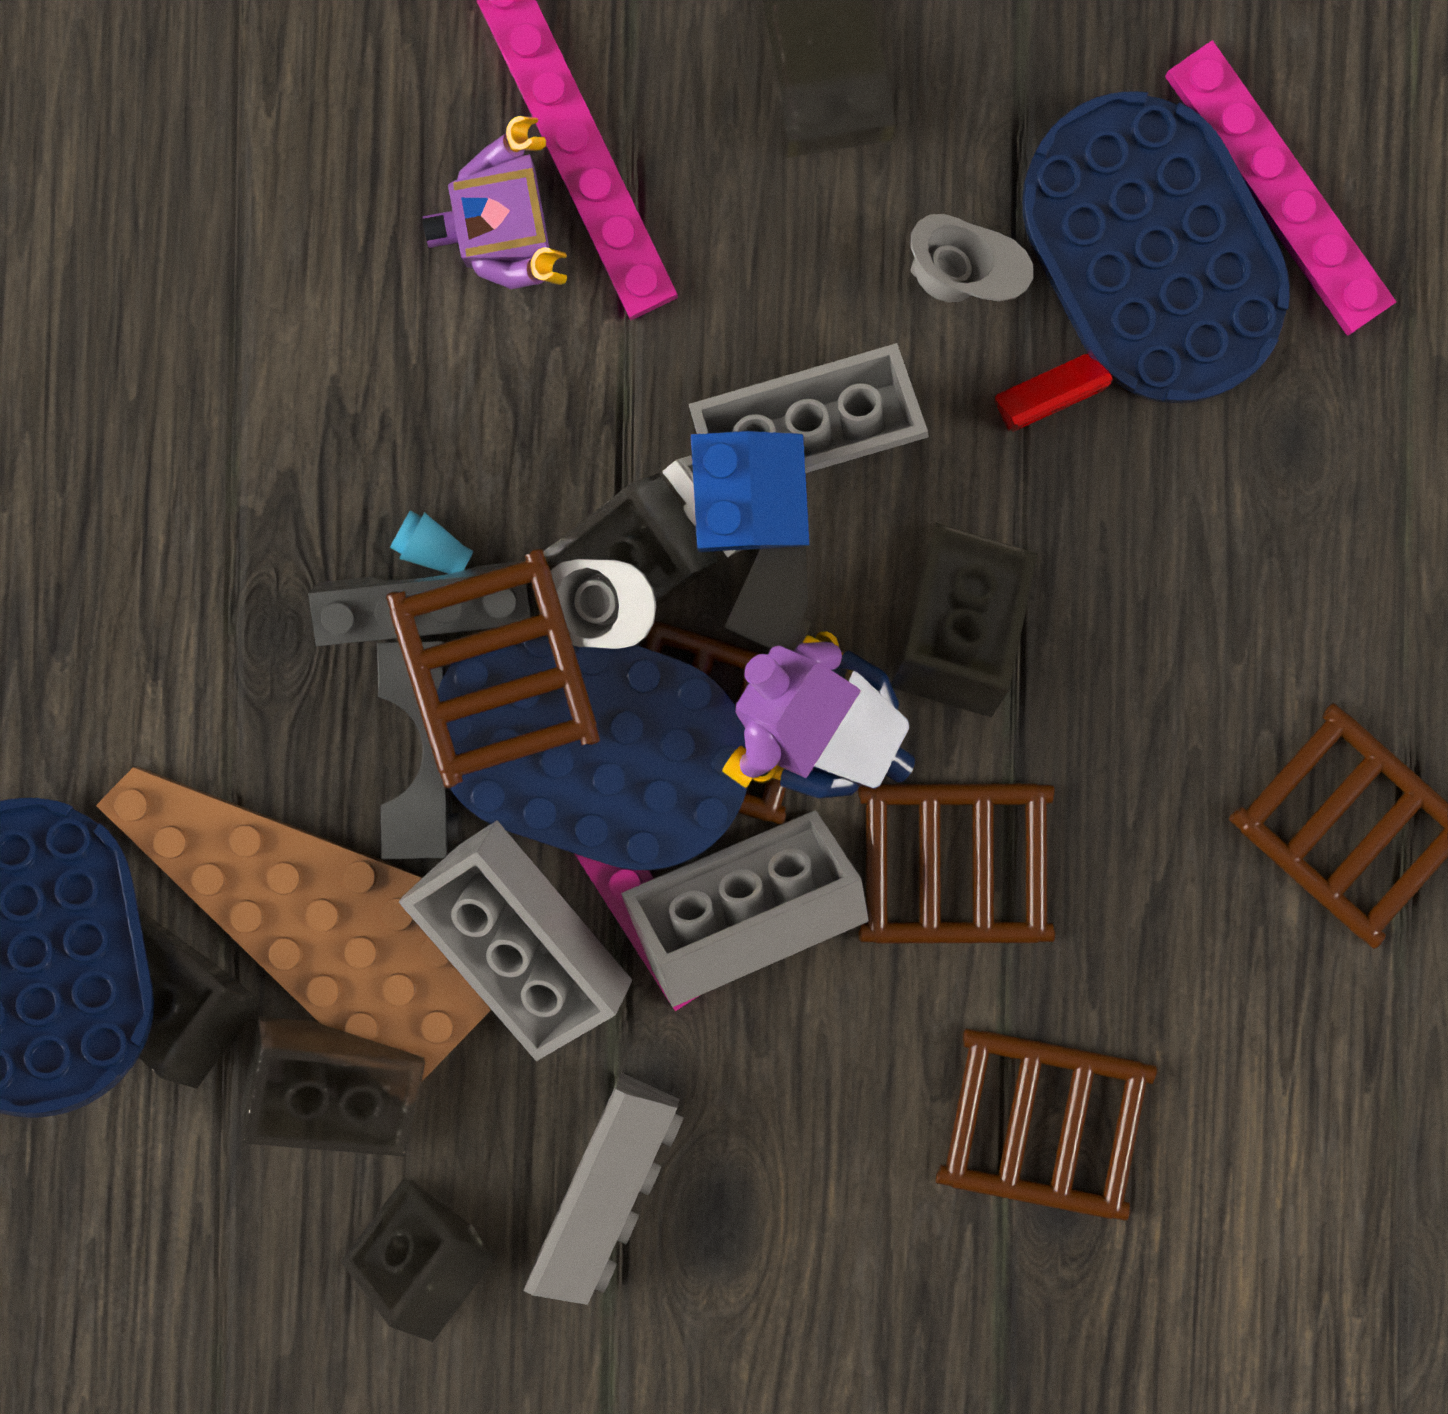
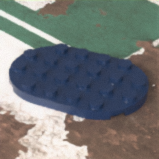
[1022,91,1290,403]
[437,635,748,870]
[0,798,154,1118]

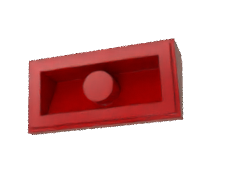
[994,354,1113,432]

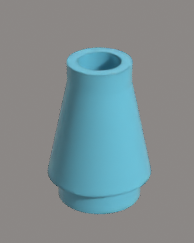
[390,510,473,574]

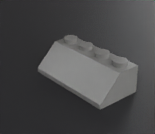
[688,343,929,473]
[621,810,869,1007]
[399,820,632,1061]
[524,1072,684,1305]

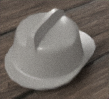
[910,214,1033,303]
[551,559,657,649]

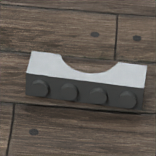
[308,561,537,646]
[377,641,462,859]

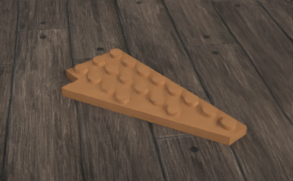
[96,767,491,1102]

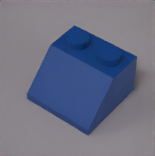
[691,431,810,552]

